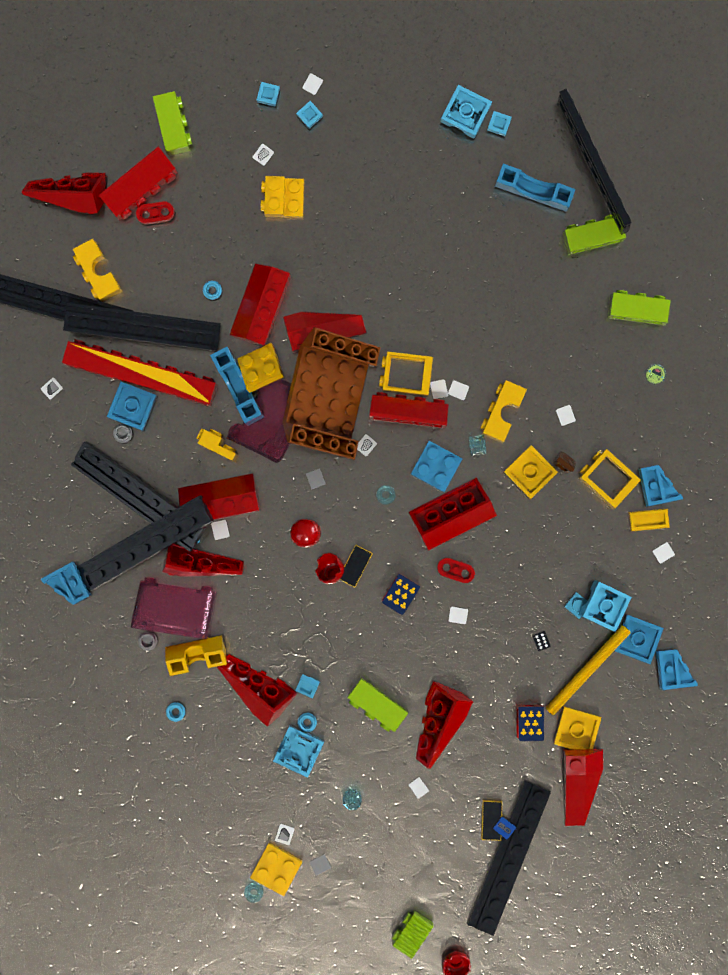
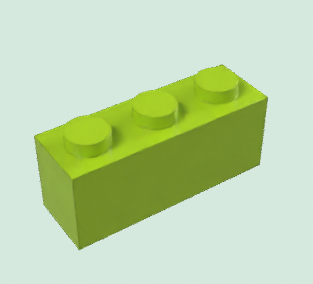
[153,91,192,156]
[563,215,626,255]
[608,290,671,325]
[348,677,408,732]

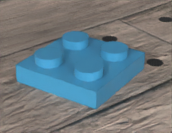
[107,382,157,431]
[411,441,462,492]
[615,614,664,664]

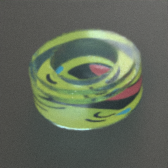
[646,364,666,384]

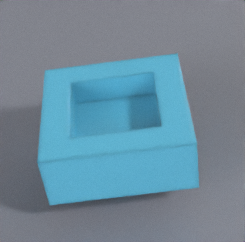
[257,82,280,106]
[296,101,323,129]
[487,111,512,137]
[564,592,588,619]
[295,674,320,699]

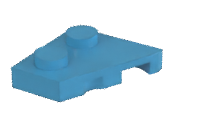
[638,465,683,507]
[41,562,91,605]
[656,649,698,690]

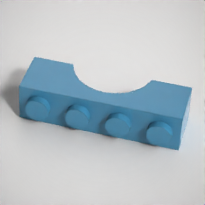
[495,164,576,212]
[210,347,265,426]

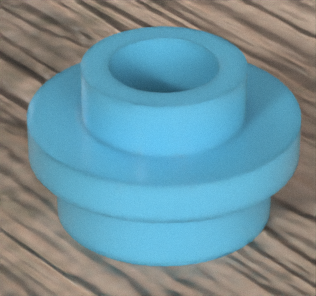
[203,281,222,300]
[166,702,185,722]
[298,713,317,732]

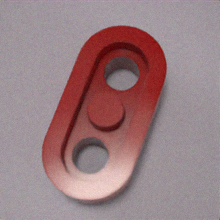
[136,201,175,225]
[437,558,475,583]

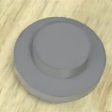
[113,424,133,443]
[138,631,158,651]

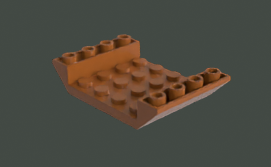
[282,327,381,460]

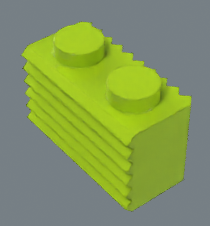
[391,910,434,959]

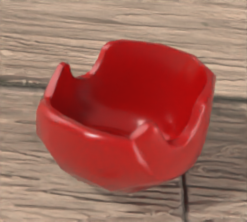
[290,519,321,547]
[315,553,344,584]
[441,951,471,975]

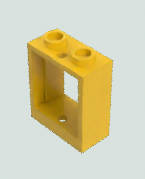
[379,351,433,397]
[579,449,641,509]

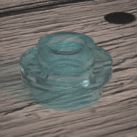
[376,485,395,505]
[244,883,264,903]

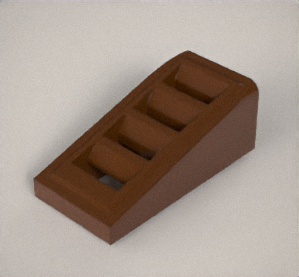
[553,451,576,474]

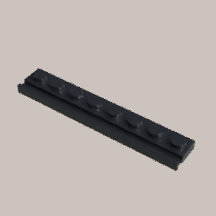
[558,88,632,235]
[0,274,134,321]
[63,303,221,351]
[71,441,206,552]
[77,495,214,592]
[467,780,551,936]

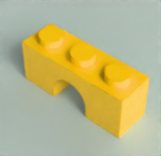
[73,239,122,302]
[480,380,527,443]
[165,635,227,676]

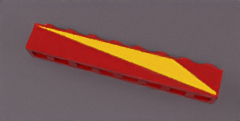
[62,339,217,406]

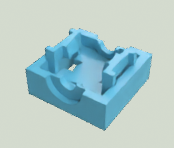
[440,85,492,139]
[578,580,632,632]
[273,725,324,778]

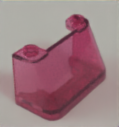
[226,379,291,463]
[130,577,217,639]

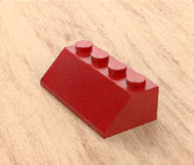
[99,146,178,221]
[229,264,291,347]
[369,392,449,428]
[178,473,260,520]
[409,478,497,551]

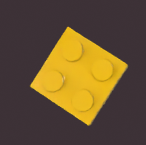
[237,343,284,393]
[504,445,558,499]
[553,706,602,750]
[250,843,302,896]

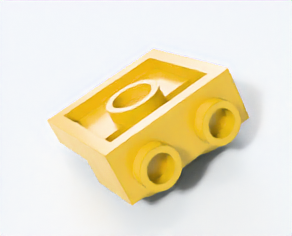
[261,176,304,218]
[197,428,239,463]

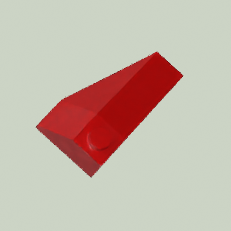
[22,172,106,214]
[283,312,367,354]
[162,544,244,577]
[217,654,297,727]
[416,682,473,769]
[564,749,603,826]

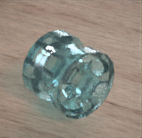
[469,435,486,456]
[342,789,362,811]

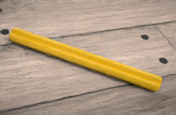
[546,626,630,715]

